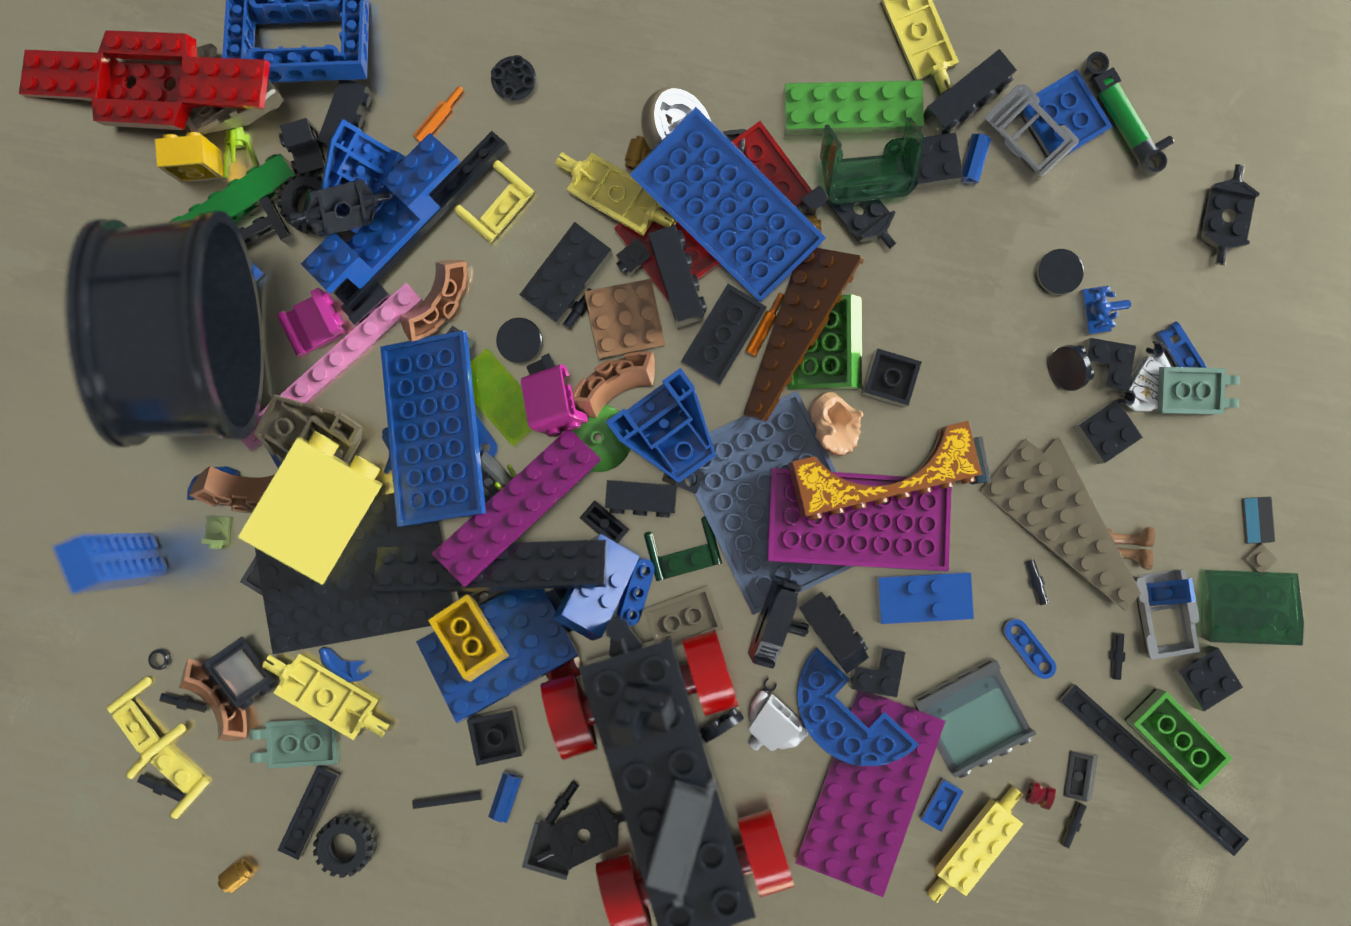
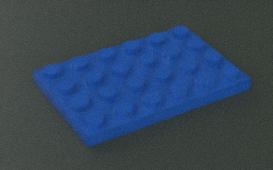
[416,589,580,723]

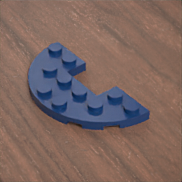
[797,647,919,767]

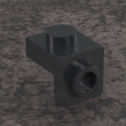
[616,238,652,276]

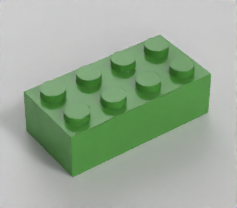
[1126,689,1233,791]

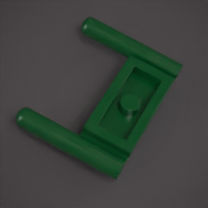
[644,516,722,581]

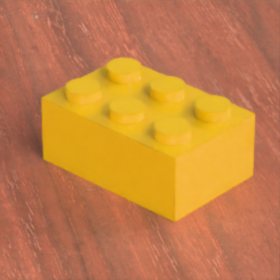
[155,132,224,182]
[428,594,509,682]

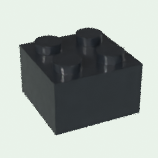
[907,132,963,190]
[861,348,922,408]
[1072,399,1143,464]
[1171,645,1243,712]
[467,707,525,766]

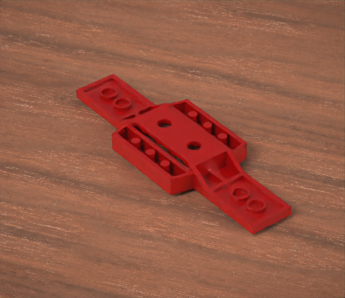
[19,30,270,130]

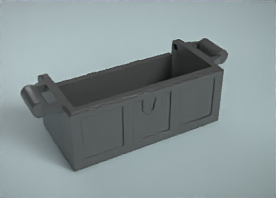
[645,778,717,907]

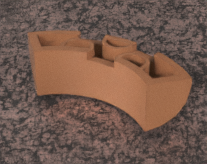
[399,260,467,341]
[572,351,655,418]
[189,466,275,513]
[179,659,247,741]

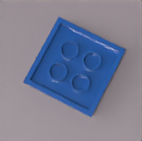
[1021,69,1113,157]

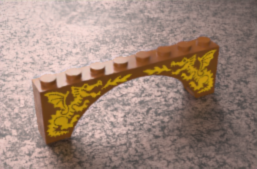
[788,421,982,521]

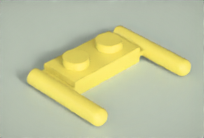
[454,160,535,243]
[106,676,186,761]
[126,737,209,819]

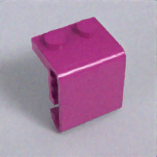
[277,288,346,357]
[521,364,588,437]

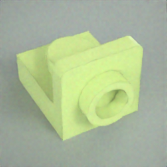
[201,516,232,549]

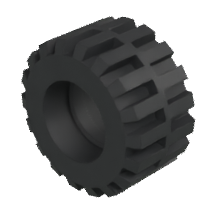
[277,172,322,234]
[313,814,376,878]

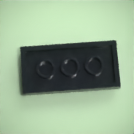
[681,284,767,385]

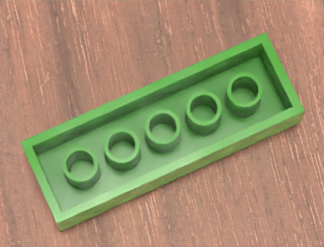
[783,81,924,135]

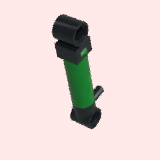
[1081,51,1174,177]

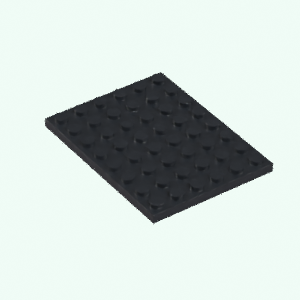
[255,493,454,654]

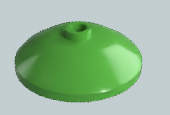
[571,405,630,472]

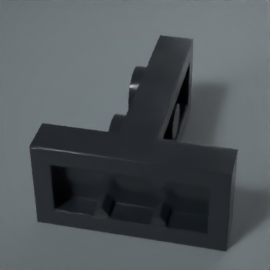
[238,196,294,245]

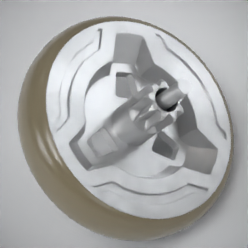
[641,87,711,151]

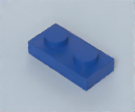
[1146,578,1196,606]
[920,779,964,832]

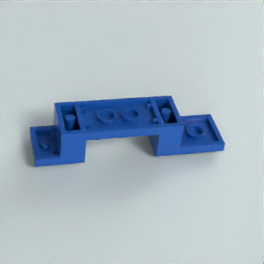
[301,133,461,294]

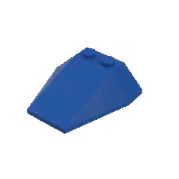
[321,118,406,233]
[606,368,716,483]

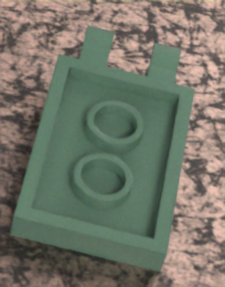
[1158,367,1240,414]
[249,718,339,769]

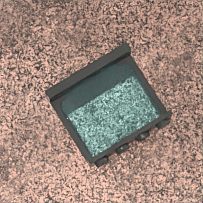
[912,658,1036,778]

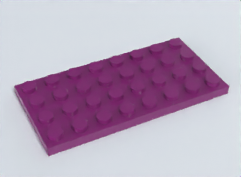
[766,468,952,572]
[795,690,946,897]

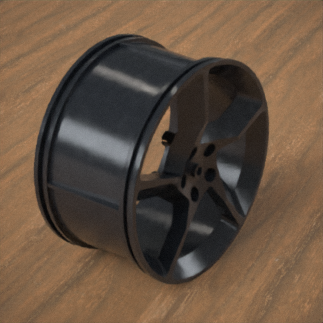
[65,211,264,448]

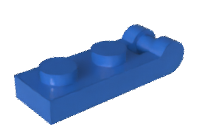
[1156,321,1207,368]

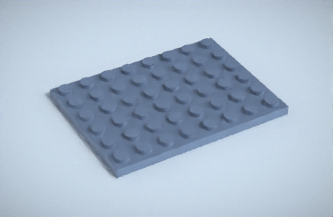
[687,391,854,615]

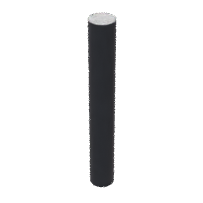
[412,791,482,809]

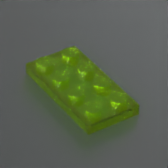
[470,348,532,447]

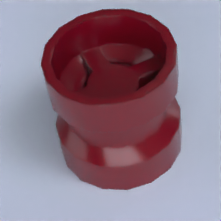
[1025,780,1056,810]

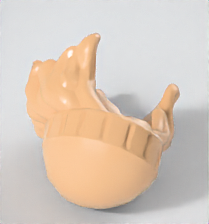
[809,392,863,456]

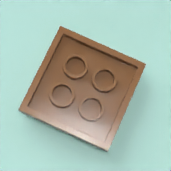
[584,279,665,359]

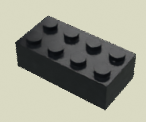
[924,49,1017,135]
[519,222,612,325]
[648,225,707,328]

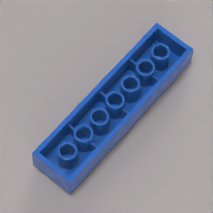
[53,533,167,594]

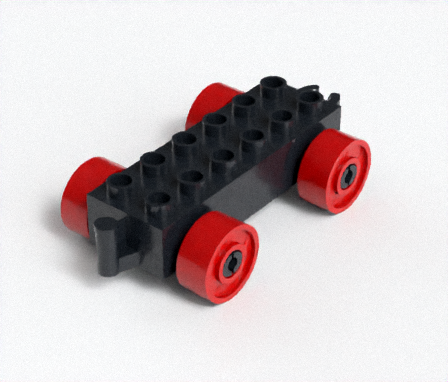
[540,616,794,926]

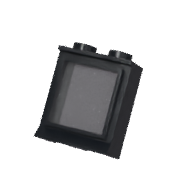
[201,636,276,712]

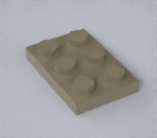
[643,586,723,647]

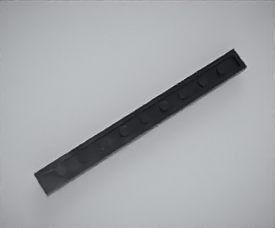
[334,131,509,310]
[1059,684,1249,856]

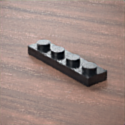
[277,765,340,860]

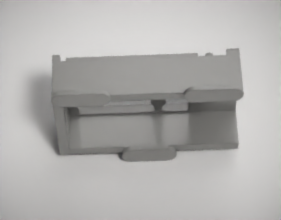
[984,84,1079,177]
[1133,569,1200,660]

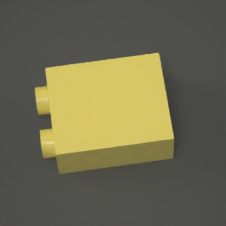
[238,431,383,585]

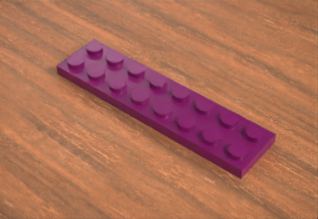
[432,429,601,587]

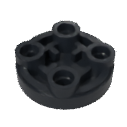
[491,55,537,103]
[1036,249,1084,295]
[496,317,542,364]
[1049,345,1094,391]
[700,708,744,743]

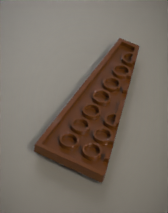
[743,248,864,422]

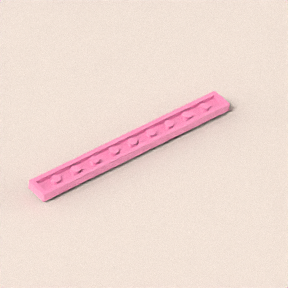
[240,283,423,452]

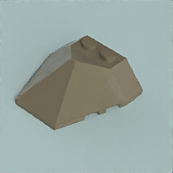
[187,80,284,134]
[254,395,362,464]

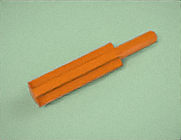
[412,86,463,143]
[744,293,784,357]

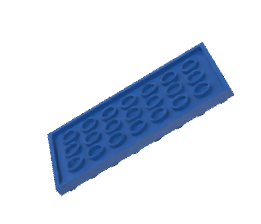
[630,106,826,302]
[380,330,486,527]

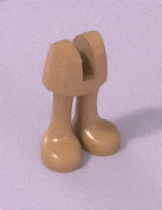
[1108,527,1155,570]

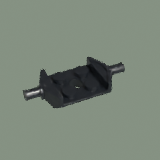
[1201,164,1260,265]
[825,165,897,249]
[288,178,390,237]
[535,803,625,870]

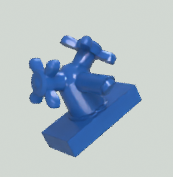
[1080,286,1131,335]

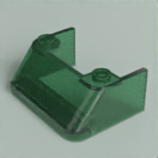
[820,117,925,204]

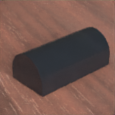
[799,186,826,216]
[579,500,629,543]

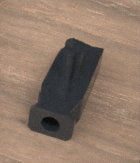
[748,575,809,668]

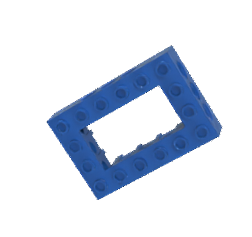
[222,0,369,83]

